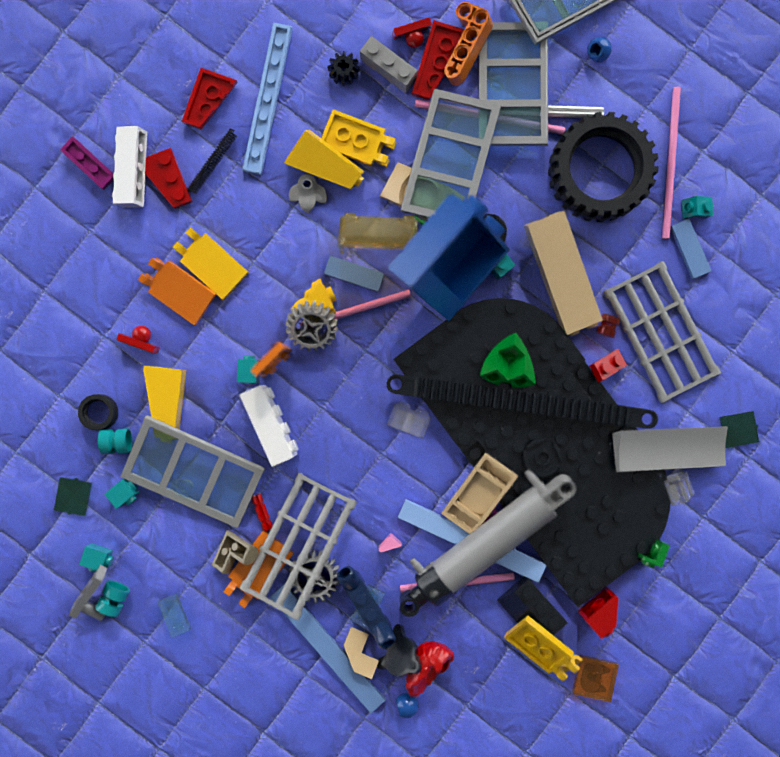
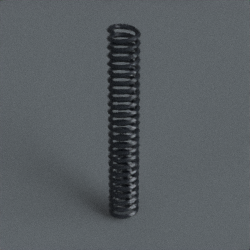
[187,128,237,194]

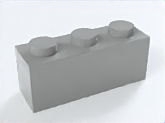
[360,36,418,93]

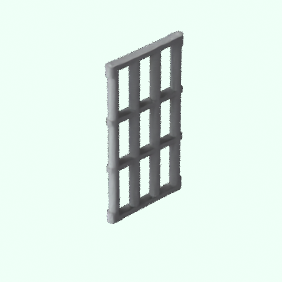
[604,261,721,403]
[240,473,357,621]

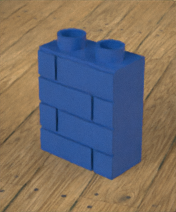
[388,194,510,321]

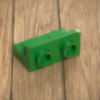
[638,539,670,568]

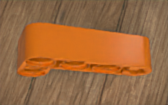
[444,2,493,86]

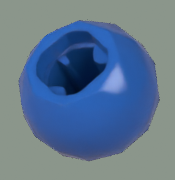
[587,37,612,62]
[396,693,419,718]

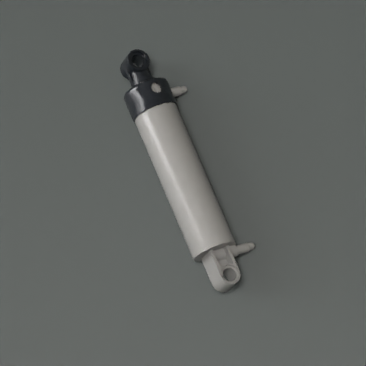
[400,470,576,617]

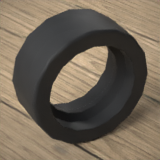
[78,394,118,430]

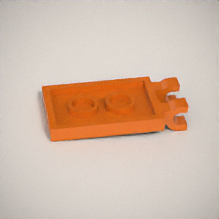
[138,257,217,326]
[250,341,292,377]
[223,531,294,608]

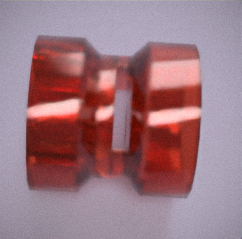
[596,314,621,338]

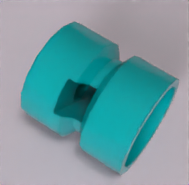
[98,428,133,455]
[95,581,130,617]

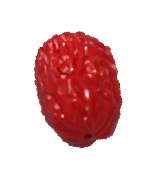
[405,641,454,697]

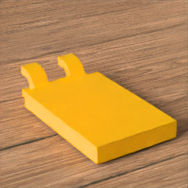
[321,109,397,167]
[173,227,249,300]
[504,616,582,682]

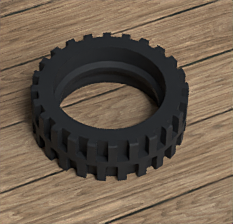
[548,112,659,222]

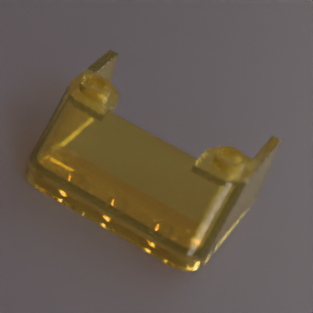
[338,213,418,253]

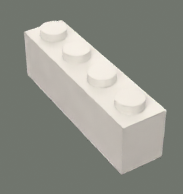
[112,126,147,208]

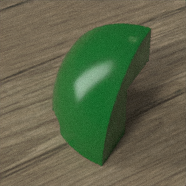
[480,333,535,388]

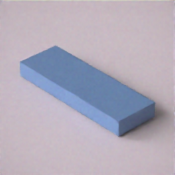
[670,219,711,279]
[324,256,384,292]

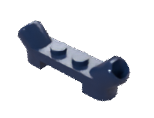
[336,566,396,649]

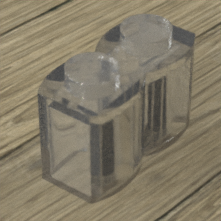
[664,469,695,506]

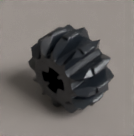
[327,51,360,86]

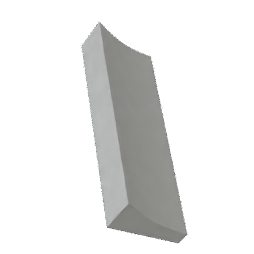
[612,426,728,472]

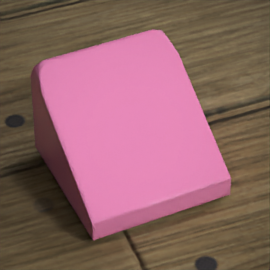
[379,533,402,552]

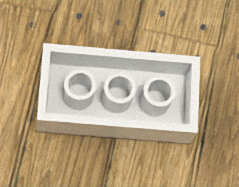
[240,385,299,467]

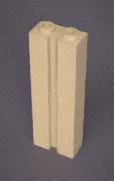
[524,211,603,336]

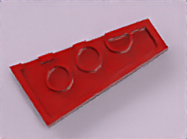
[412,20,465,101]

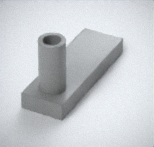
[69,565,107,621]

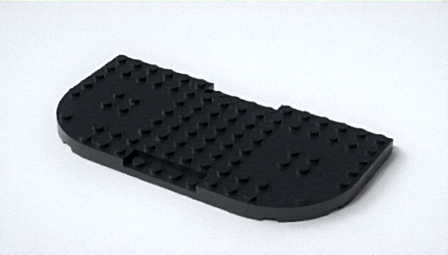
[393,298,671,607]

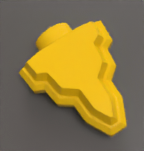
[291,279,337,314]

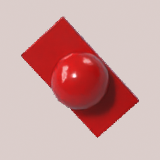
[392,17,432,48]
[117,325,160,354]

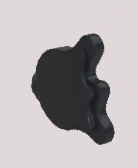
[377,624,422,678]

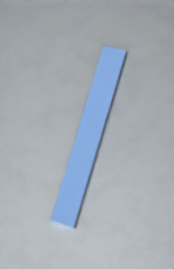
[242,23,293,176]
[398,499,547,582]

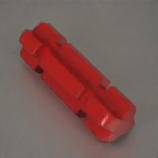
[251,494,273,531]

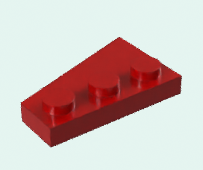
[182,68,238,130]
[145,148,193,209]

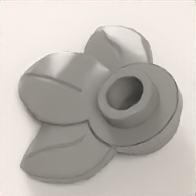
[289,174,327,213]

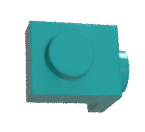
[681,196,713,219]

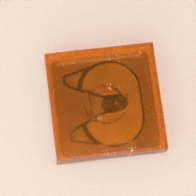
[572,655,619,702]

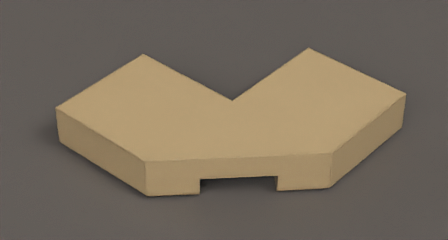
[343,627,379,679]

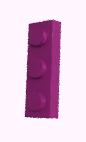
[60,136,114,190]

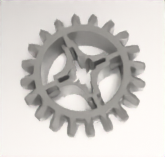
[285,300,338,352]
[289,550,339,603]

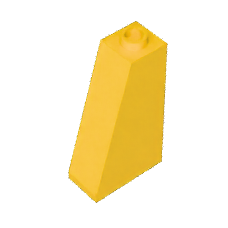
[284,129,365,189]
[143,366,187,442]

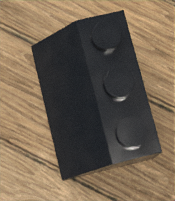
[497,576,568,636]

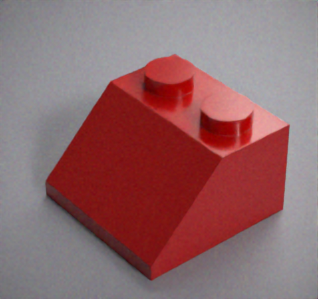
[578,587,619,639]

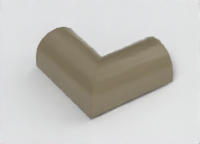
[212,530,259,574]

